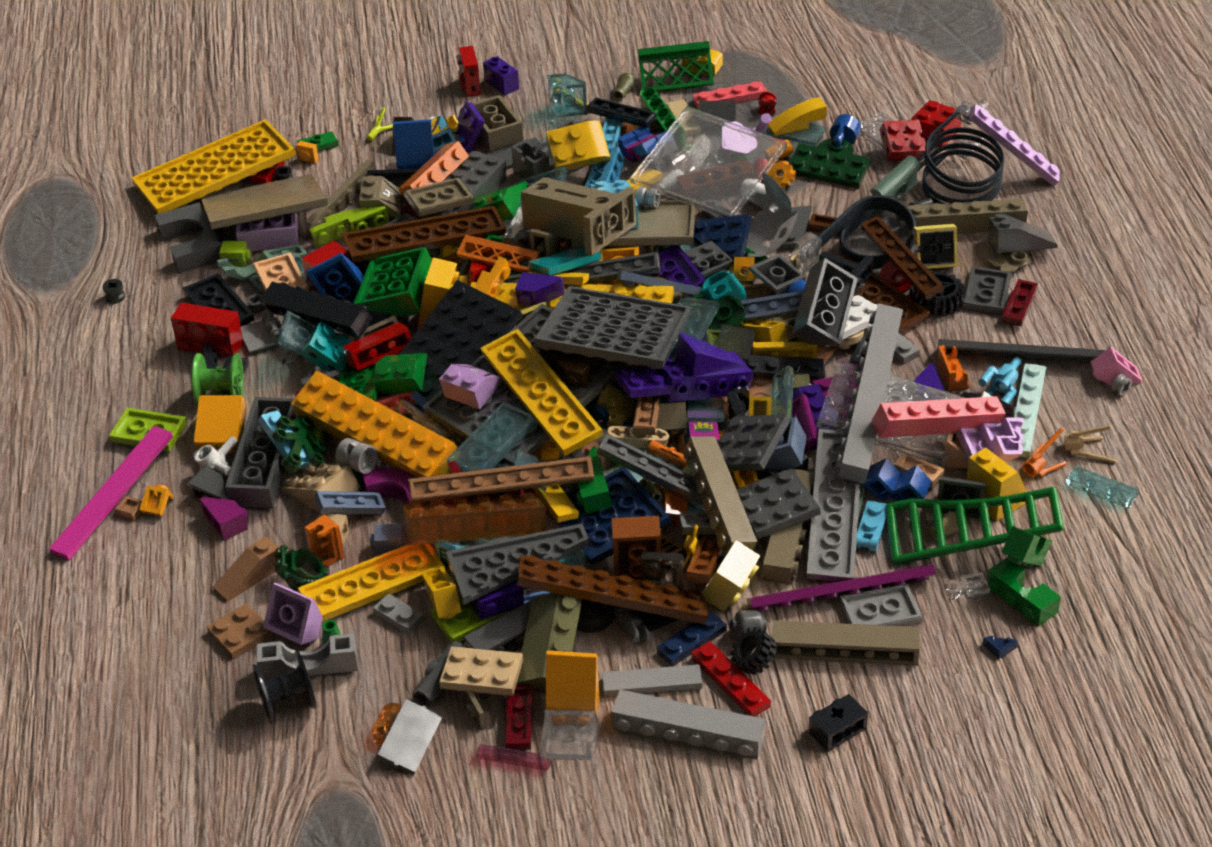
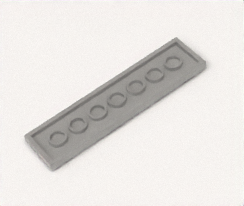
[806,429,860,582]

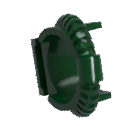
[274,545,328,591]

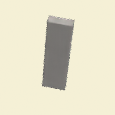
[602,664,702,697]

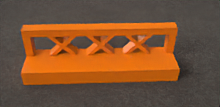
[456,235,541,273]

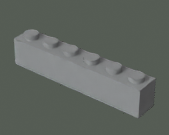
[611,690,765,758]

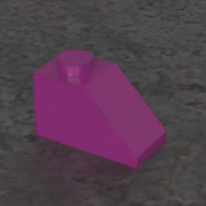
[200,497,248,540]

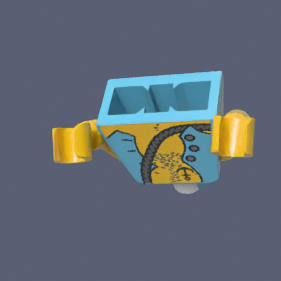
[427,114,459,152]

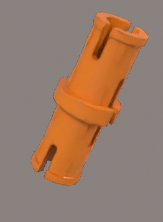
[647,440,688,469]

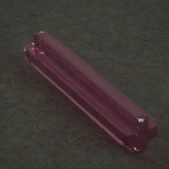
[477,744,551,771]

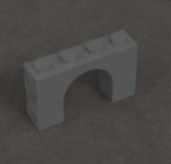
[154,203,223,273]

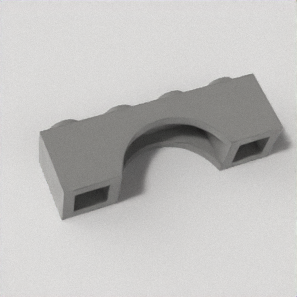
[257,633,358,680]

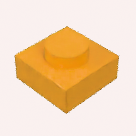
[297,141,319,164]

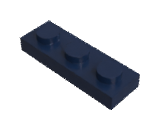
[657,611,727,667]

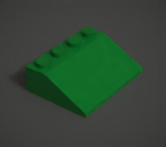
[354,247,432,316]

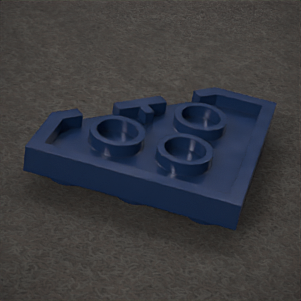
[693,214,752,261]

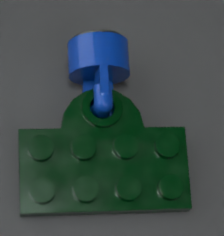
[789,114,871,188]

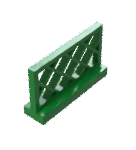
[638,41,714,92]

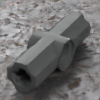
[413,641,465,707]

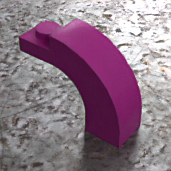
[362,467,425,523]

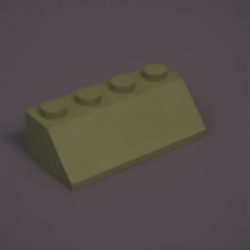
[516,593,582,691]

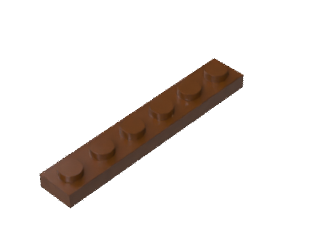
[861,216,943,300]

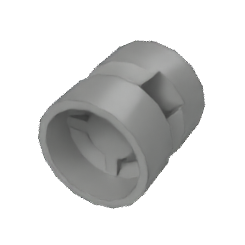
[335,438,378,474]

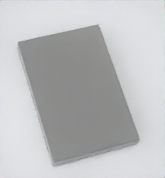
[839,584,923,626]

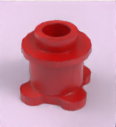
[758,92,777,115]

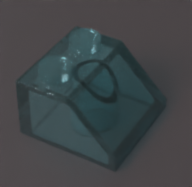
[548,73,587,118]

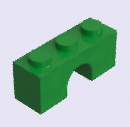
[1001,526,1053,568]
[986,558,1061,626]

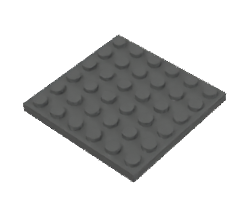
[534,286,691,369]

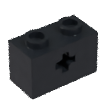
[809,694,868,752]

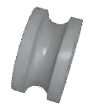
[1111,374,1132,396]

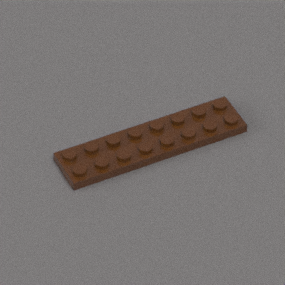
[342,206,506,263]
[517,555,708,624]

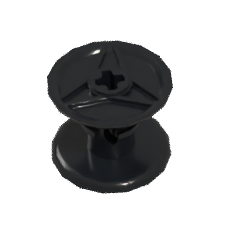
[252,650,316,723]

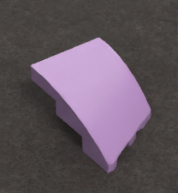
[956,418,1023,463]

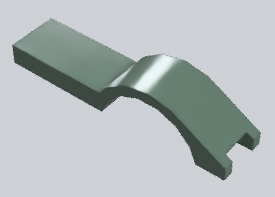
[217,244,308,281]

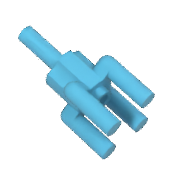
[978,357,1022,404]

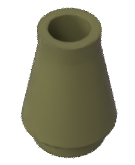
[613,73,635,99]

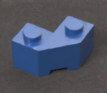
[862,458,932,501]

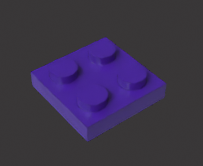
[452,101,485,153]

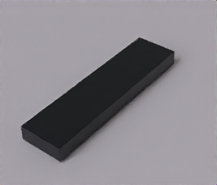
[586,97,657,128]

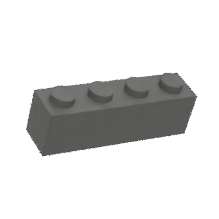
[464,593,545,652]

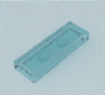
[1066,466,1139,509]

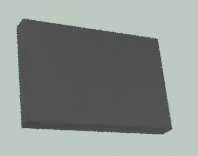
[962,267,1012,315]

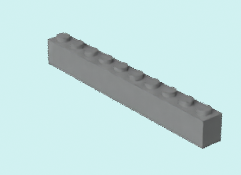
[836,303,903,484]

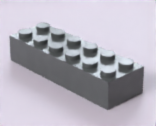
[417,151,506,220]
[225,397,298,508]

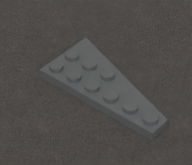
[446,524,589,605]

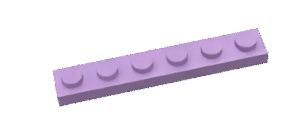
[969,104,1059,186]

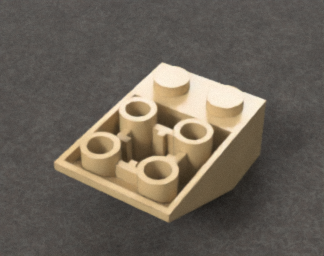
[280,463,361,512]

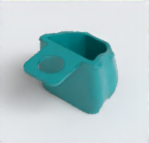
[701,270,746,304]

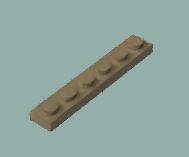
[305,160,374,239]

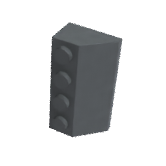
[792,258,858,346]

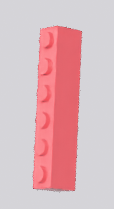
[871,396,1006,438]

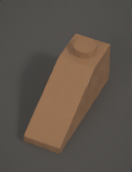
[213,536,279,602]

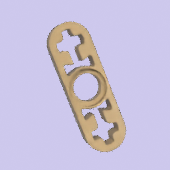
[607,426,669,448]

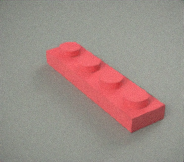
[693,81,767,110]

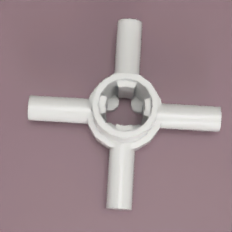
[187,436,238,486]

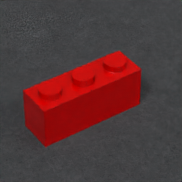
[342,322,411,371]

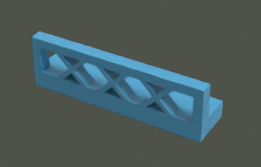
[585,146,625,188]

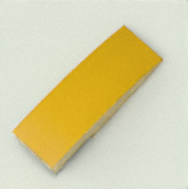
[768,97,827,136]

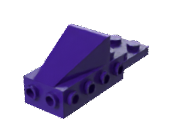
[613,333,753,402]

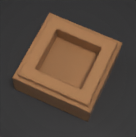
[114,496,142,521]

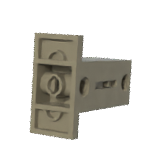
[521,177,636,256]

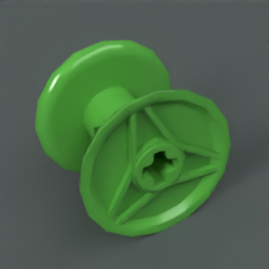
[192,353,244,405]

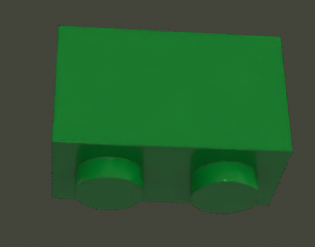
[373,353,427,394]

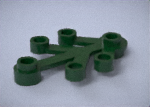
[272,415,328,473]

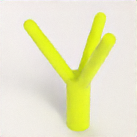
[366,107,393,141]

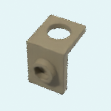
[466,691,497,729]

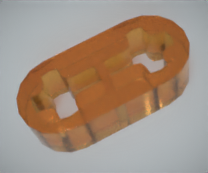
[372,703,402,746]

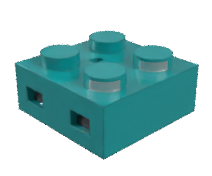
[301,321,352,373]

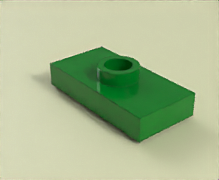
[297,131,338,151]

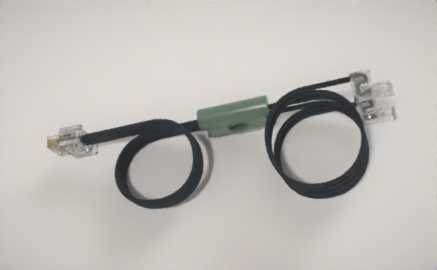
[789,99,1005,273]

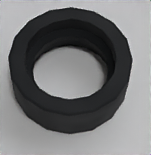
[577,599,614,633]

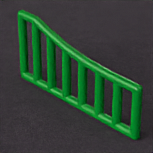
[885,487,1064,565]

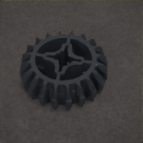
[909,271,965,316]

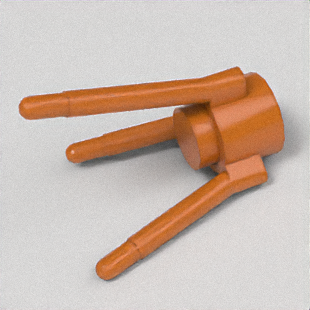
[1022,427,1067,478]

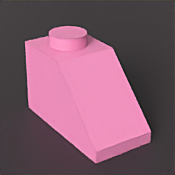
[1091,347,1142,386]

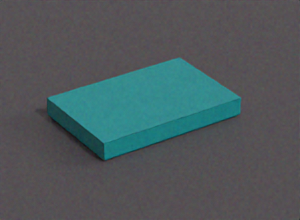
[528,246,602,275]

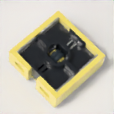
[914,224,958,269]

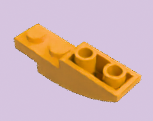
[475,256,511,299]

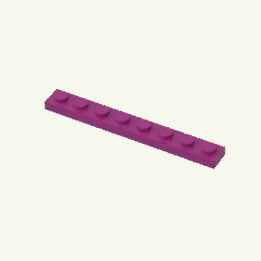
[746,565,936,611]

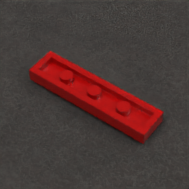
[691,641,771,717]

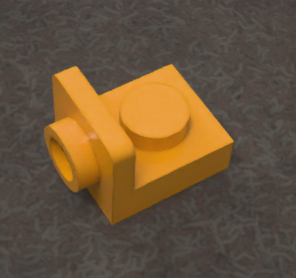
[139,484,174,517]

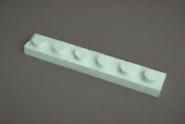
[1014,363,1046,458]

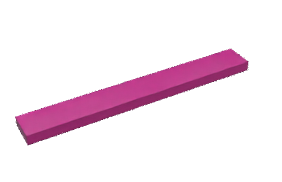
[49,426,173,560]

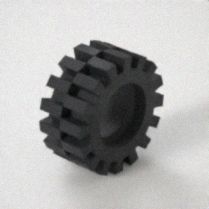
[730,627,777,675]

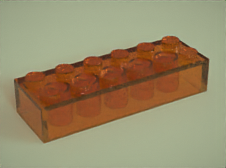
[402,493,546,545]

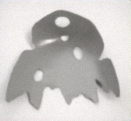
[745,173,798,257]

